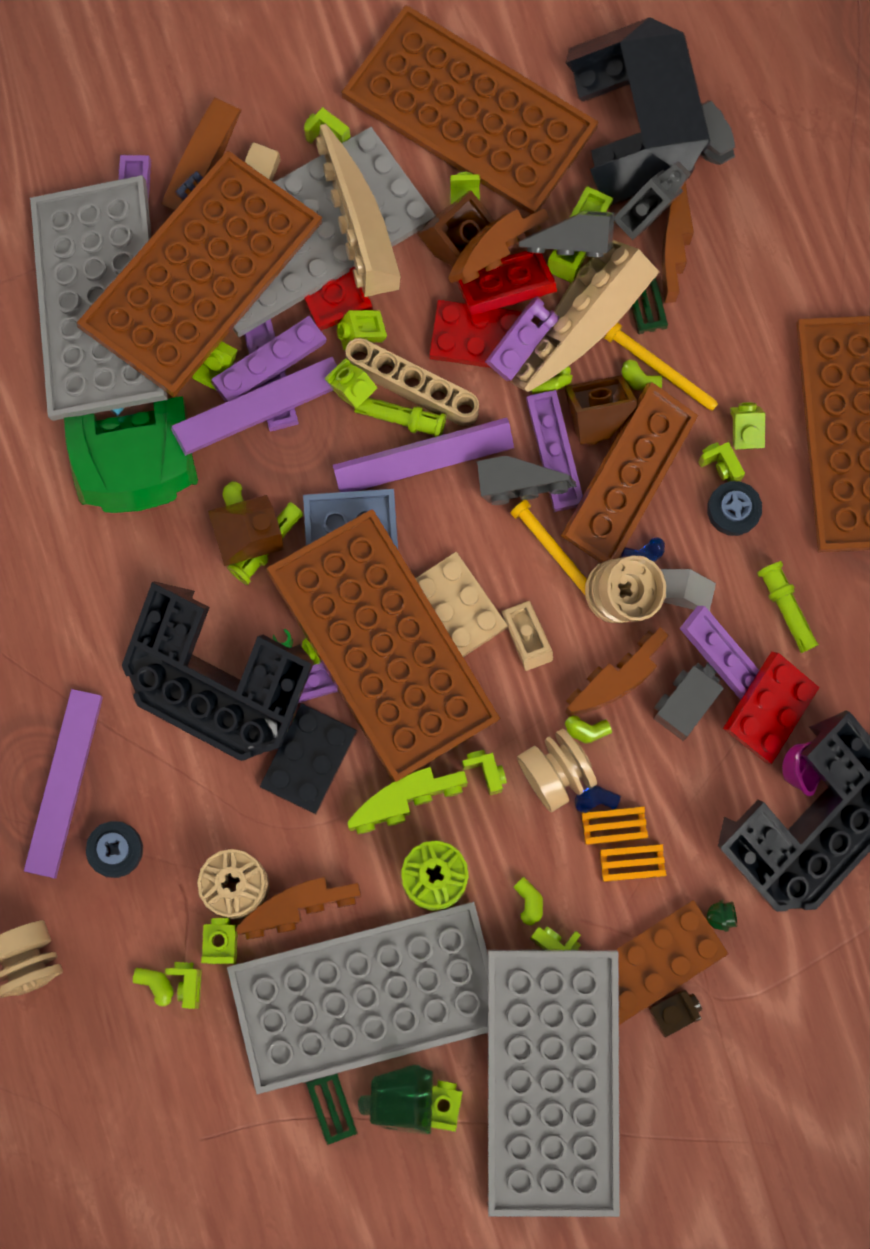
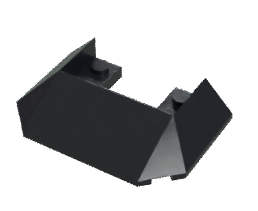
[566,17,711,206]
[122,581,314,761]
[718,710,870,912]

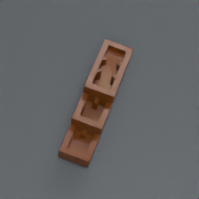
[161,97,242,210]
[661,182,694,303]

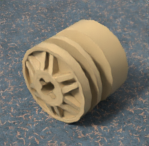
[585,555,666,623]
[517,728,597,813]
[197,849,270,920]
[0,921,63,998]

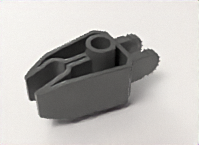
[700,100,735,165]

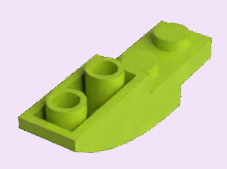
[347,767,468,835]

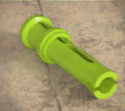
[354,397,447,437]
[227,502,304,585]
[757,561,819,653]

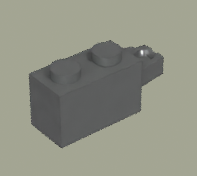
[614,161,691,240]
[654,662,724,741]

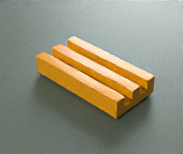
[581,807,648,845]
[600,844,667,882]

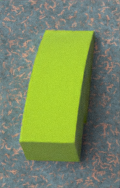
[547,186,613,283]

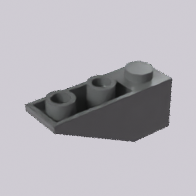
[519,210,615,257]
[477,456,577,505]

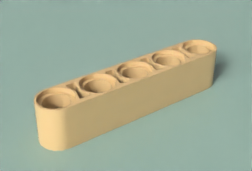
[346,338,479,427]

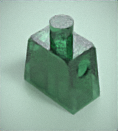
[358,1065,433,1135]

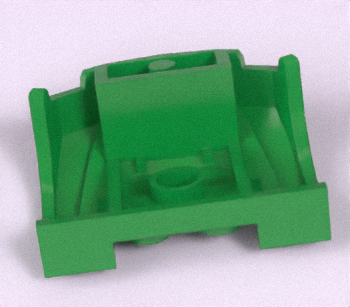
[64,396,198,513]

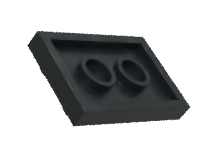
[260,703,357,815]

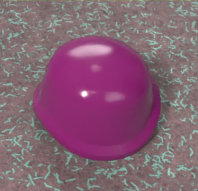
[782,742,821,796]

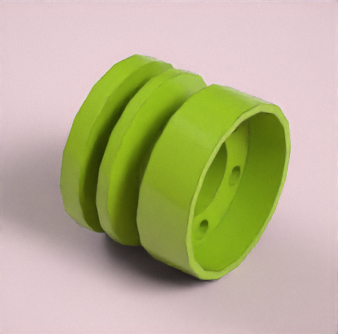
[401,841,469,911]

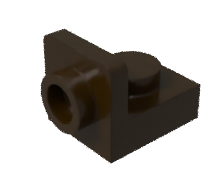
[649,990,702,1037]

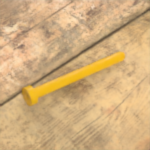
[604,322,718,410]
[510,500,587,595]

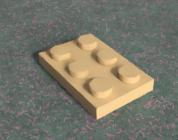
[415,552,508,657]

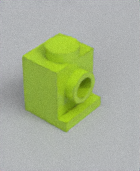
[324,358,378,409]
[201,918,238,964]
[423,1080,462,1132]

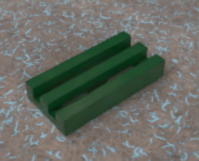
[631,277,668,335]
[306,1073,358,1145]

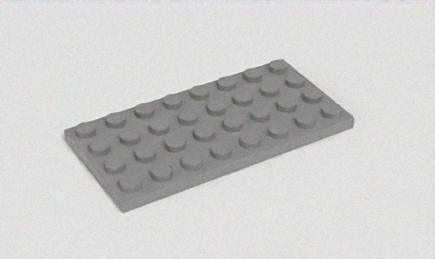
[233,127,436,338]
[30,175,168,421]
[227,902,488,1094]
[488,950,620,1217]

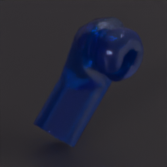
[621,537,665,562]
[574,785,621,813]

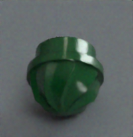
[706,900,738,932]

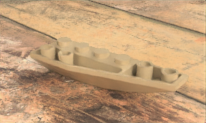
[316,124,401,297]
[510,240,659,392]

